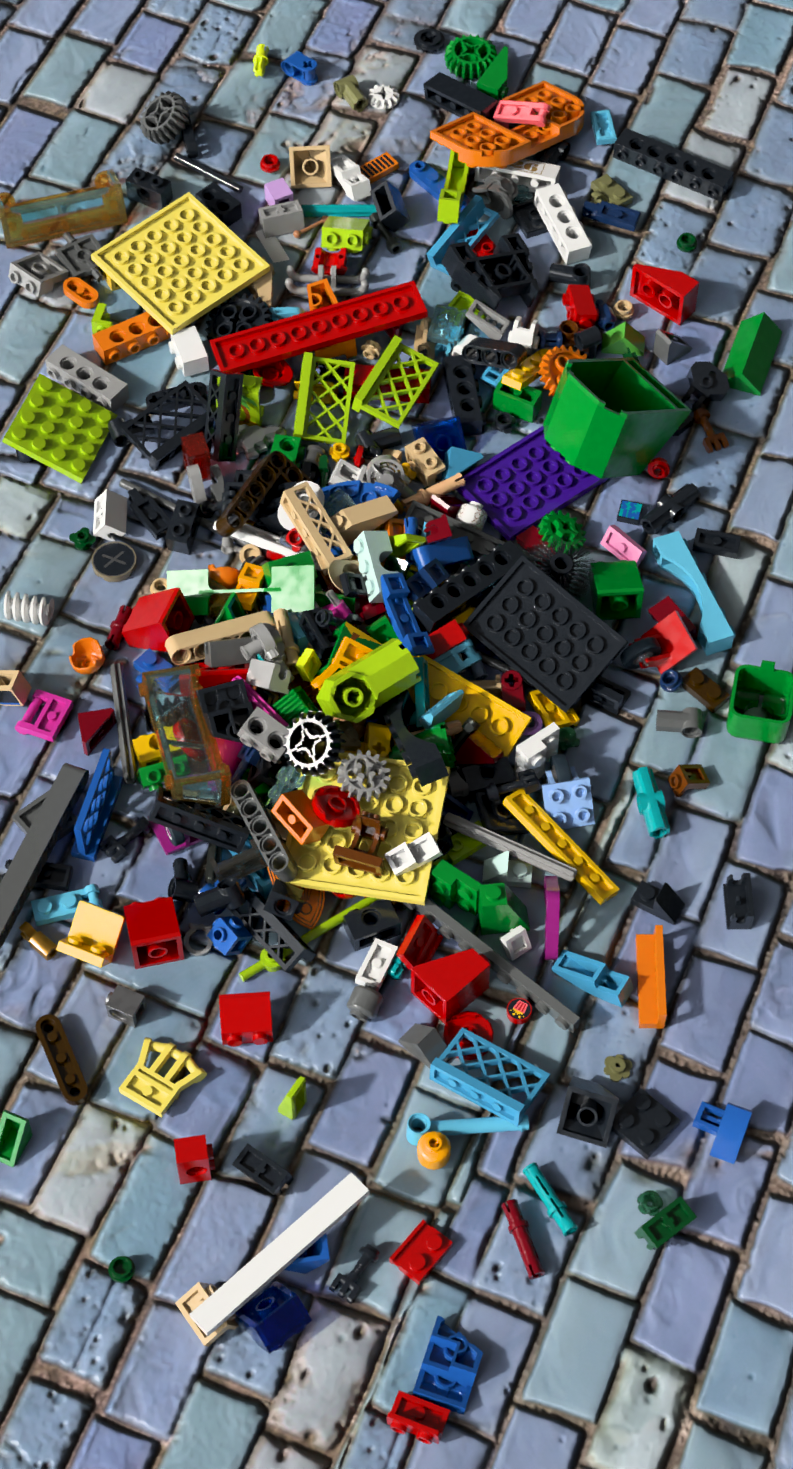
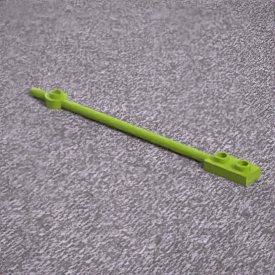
[239,820,487,982]

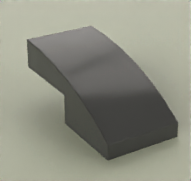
[209,464,224,515]

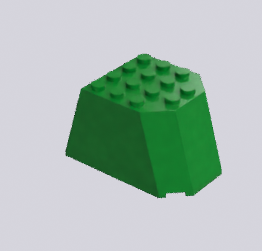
[543,357,692,479]

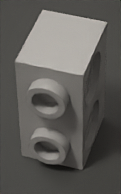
[237,706,289,763]

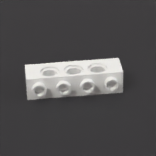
[534,183,593,265]

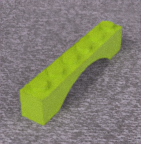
[437,150,470,224]

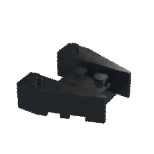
[442,233,539,311]

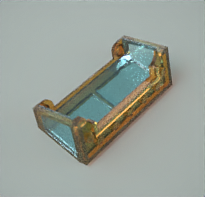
[0,169,128,249]
[138,664,231,806]

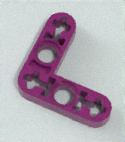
[544,876,560,960]

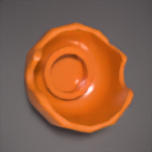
[208,564,241,590]
[69,637,105,675]

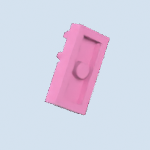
[600,524,647,567]

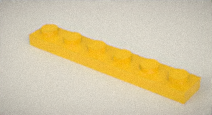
[502,788,620,905]

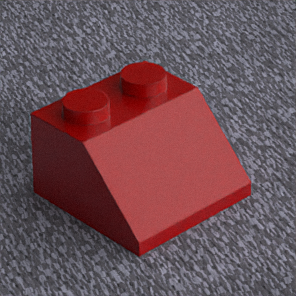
[219,991,273,1047]

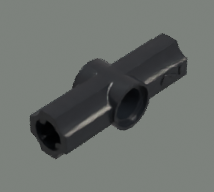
[640,483,701,534]

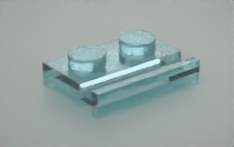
[427,304,467,347]

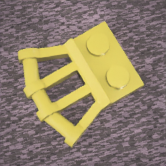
[119,1037,207,1118]

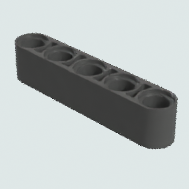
[230,780,298,882]

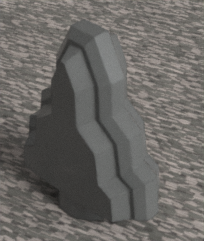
[237,424,287,461]

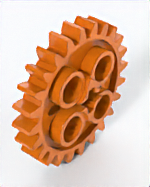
[538,345,587,396]

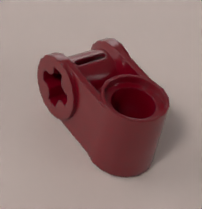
[500,670,526,712]

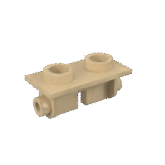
[414,317,437,360]

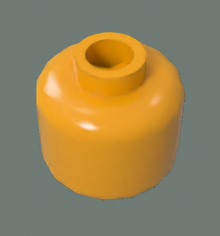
[417,1131,451,1170]

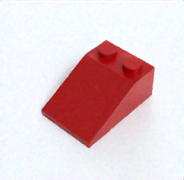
[630,264,699,325]

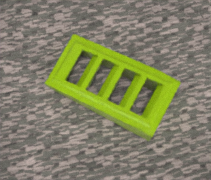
[389,533,426,557]
[278,1076,307,1120]

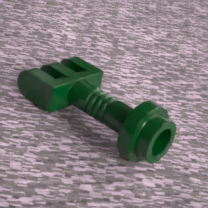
[318,455,331,488]

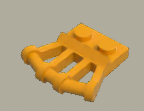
[311,636,373,691]

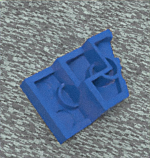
[412,1316,483,1415]

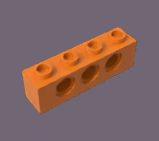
[92,312,171,365]

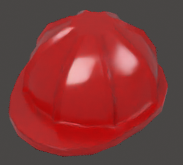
[253,360,293,388]

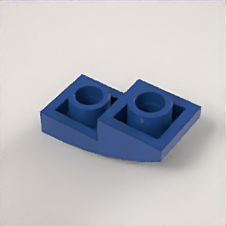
[710,1102,753,1164]

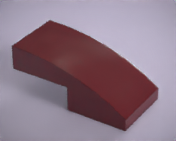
[516,525,555,570]

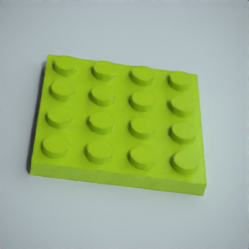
[2,374,118,483]

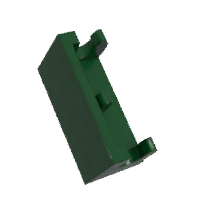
[634,1196,697,1250]

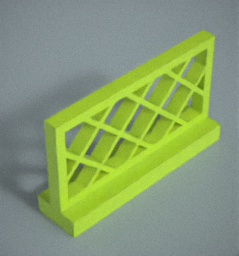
[352,335,439,429]
[293,352,355,444]

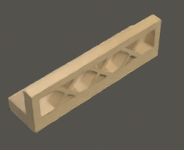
[280,481,353,576]

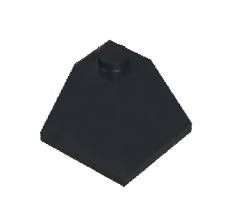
[556,1076,619,1148]

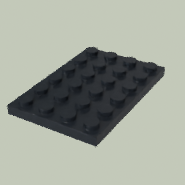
[463,555,628,714]

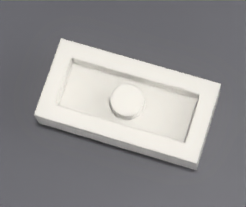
[355,938,398,989]

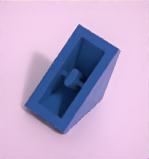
[284,1233,330,1274]

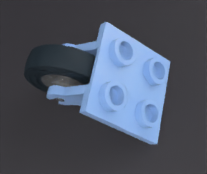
[542,754,595,830]

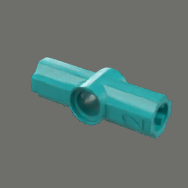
[632,767,670,839]

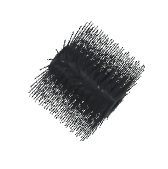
[527,534,595,601]

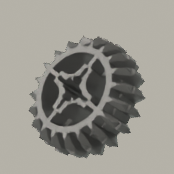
[139,91,190,145]

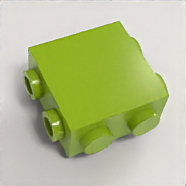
[321,216,373,253]

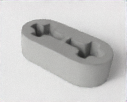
[186,464,207,505]

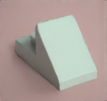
[482,851,533,888]

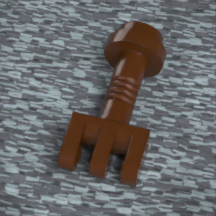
[693,408,729,454]

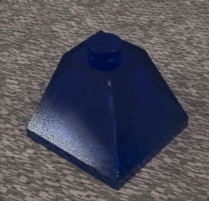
[411,416,467,463]

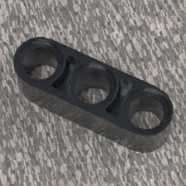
[462,337,527,370]

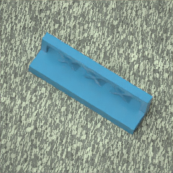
[427,195,499,276]

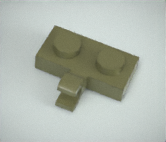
[590,174,633,207]

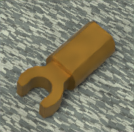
[19,921,58,961]

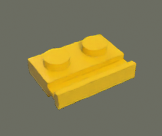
[527,690,580,730]

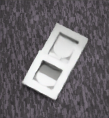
[384,832,443,876]

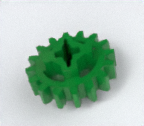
[538,510,586,555]

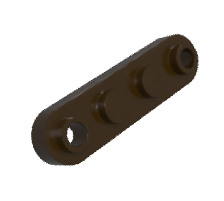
[35,1014,89,1106]

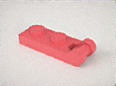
[493,100,551,127]

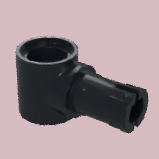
[168,858,199,903]

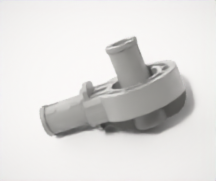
[366,455,416,499]
[240,622,294,683]

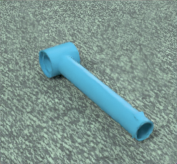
[406,1113,529,1146]

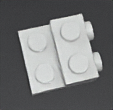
[514,722,560,780]

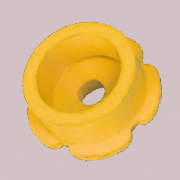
[329,442,350,463]

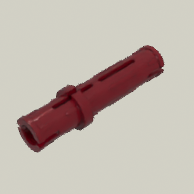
[501,1199,545,1280]

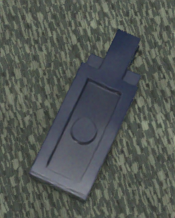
[582,201,641,232]

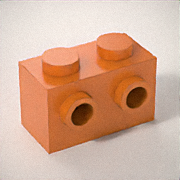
[271,789,330,845]

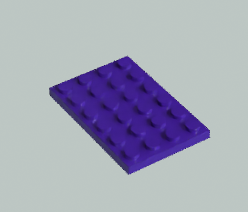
[455,426,610,541]

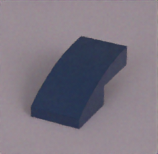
[406,558,450,603]

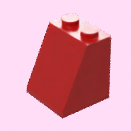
[121,588,195,652]
[123,897,184,969]
[411,948,490,1025]

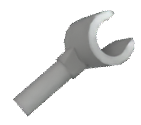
[221,537,242,555]

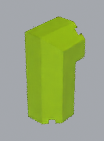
[316,638,421,723]

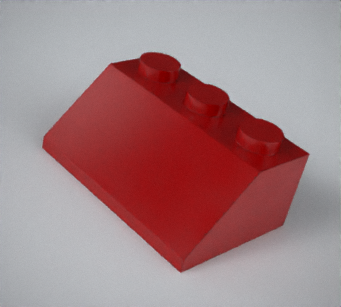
[178,662,251,698]

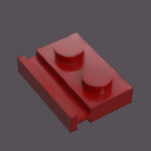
[396,915,443,970]
[389,1220,453,1285]

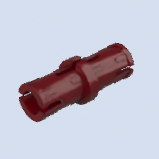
[104,605,132,650]

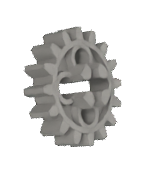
[337,750,391,802]

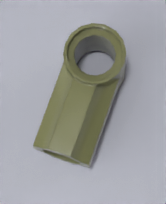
[333,74,368,112]

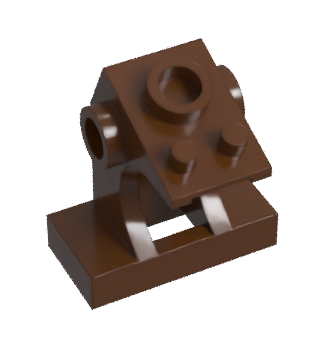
[333,811,389,877]

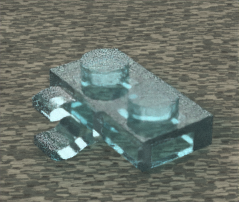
[265,765,306,811]

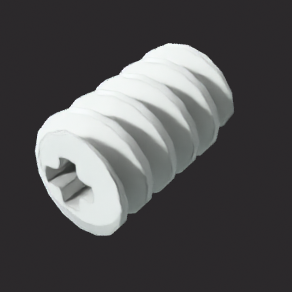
[3,590,54,626]

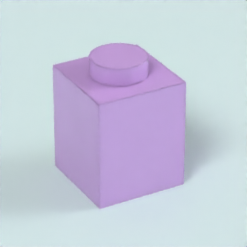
[264,177,294,206]

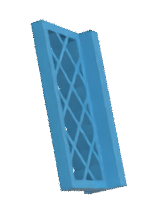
[429,1027,550,1127]

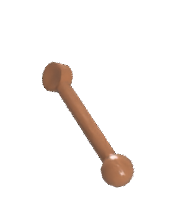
[293,216,328,238]

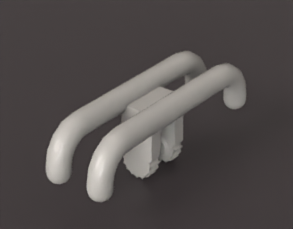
[285,265,370,297]

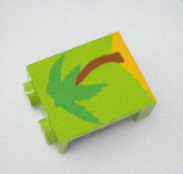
[216,375,265,426]

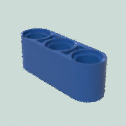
[412,536,474,571]

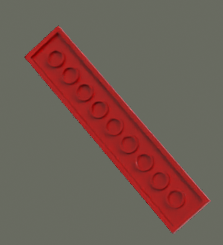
[209,281,428,373]

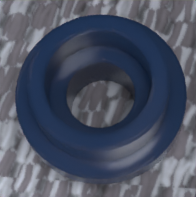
[660,669,683,692]

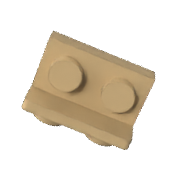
[404,437,445,489]
[175,1282,239,1347]

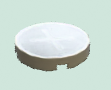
[92,542,137,582]

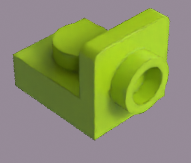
[91,302,113,334]

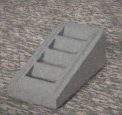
[465,299,511,340]

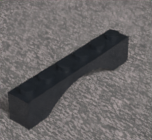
[378,689,449,787]

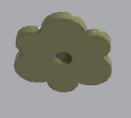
[604,1054,632,1082]

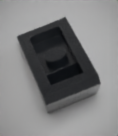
[630,880,685,925]

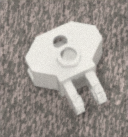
[508,316,540,359]

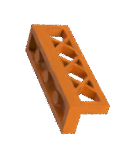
[635,925,667,1029]

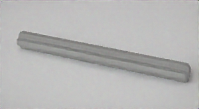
[443,813,577,882]

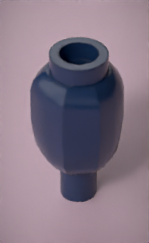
[595,299,617,331]

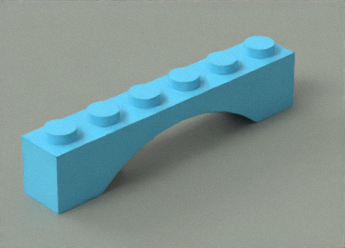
[652,531,735,656]

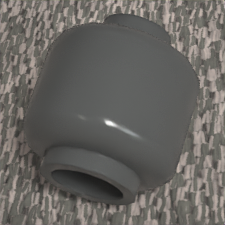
[347,982,384,1022]

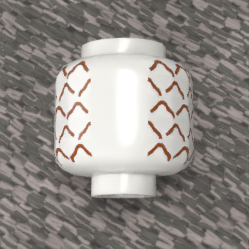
[456,501,487,531]

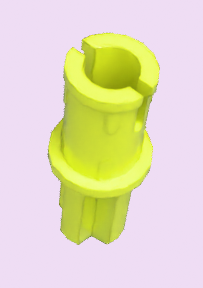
[253,44,269,77]

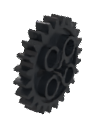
[205,293,273,343]

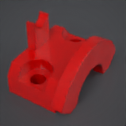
[311,248,348,275]

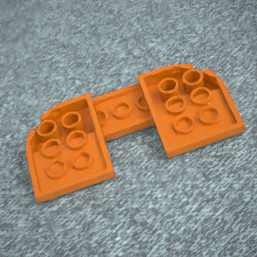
[430,81,585,169]

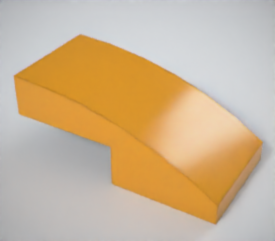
[235,562,265,611]

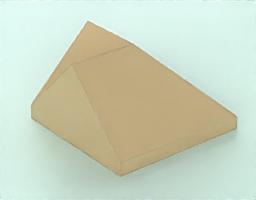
[289,145,332,189]

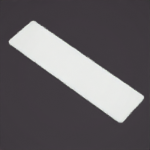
[256,230,290,263]

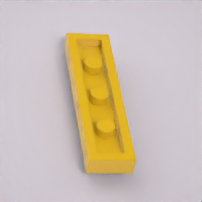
[501,349,549,391]

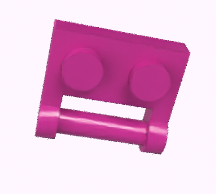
[15,689,73,742]

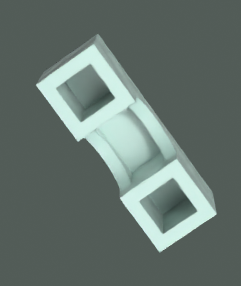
[353,531,399,603]

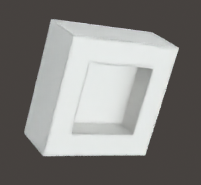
[499,925,532,961]

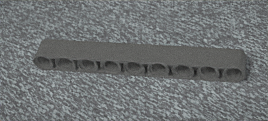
[0,763,89,949]

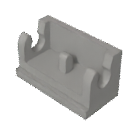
[258,200,305,238]
[245,658,291,694]

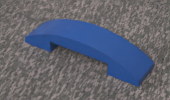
[380,572,435,656]

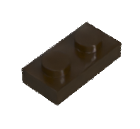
[681,667,730,713]

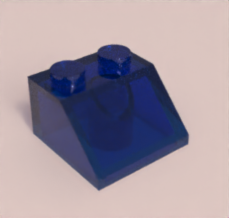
[235,1280,312,1354]

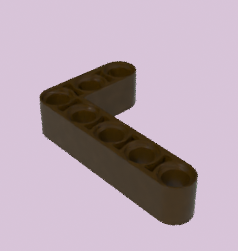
[216,451,315,537]

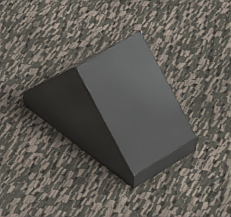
[653,329,693,365]
[398,1023,452,1069]

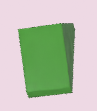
[601,321,645,356]

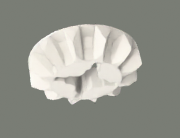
[368,84,399,109]

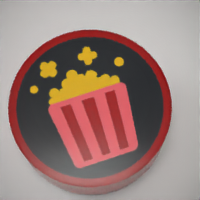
[506,998,532,1024]

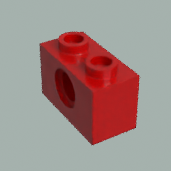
[174,1135,215,1184]

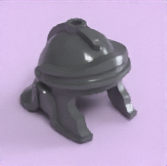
[472,173,518,220]

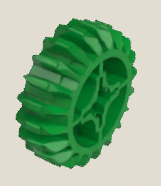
[444,34,498,81]

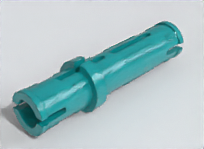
[523,1162,578,1236]

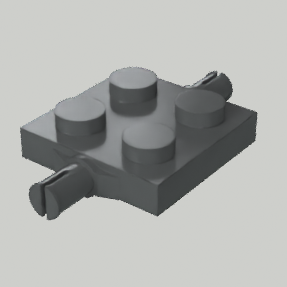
[55,231,105,283]

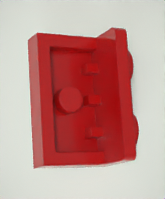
[387,1390,451,1444]

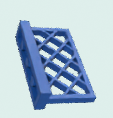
[71,748,124,862]

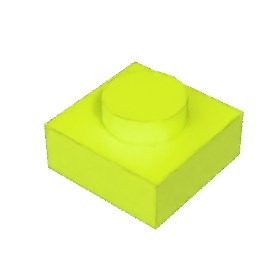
[295,648,322,682]

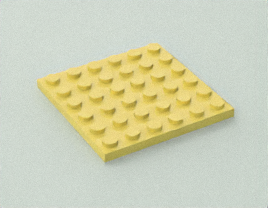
[91,192,270,335]
[278,752,450,905]

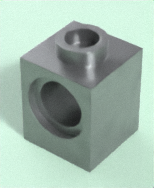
[105,985,147,1028]

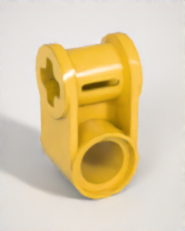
[363,722,391,758]

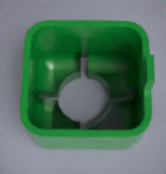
[726,660,793,744]

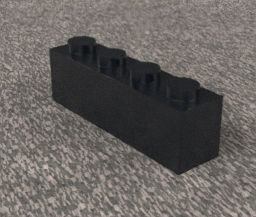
[423,72,498,121]

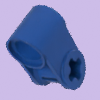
[281,51,318,86]

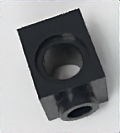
[263,878,304,922]

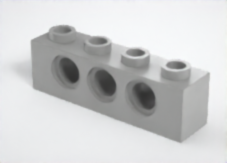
[45,344,129,413]

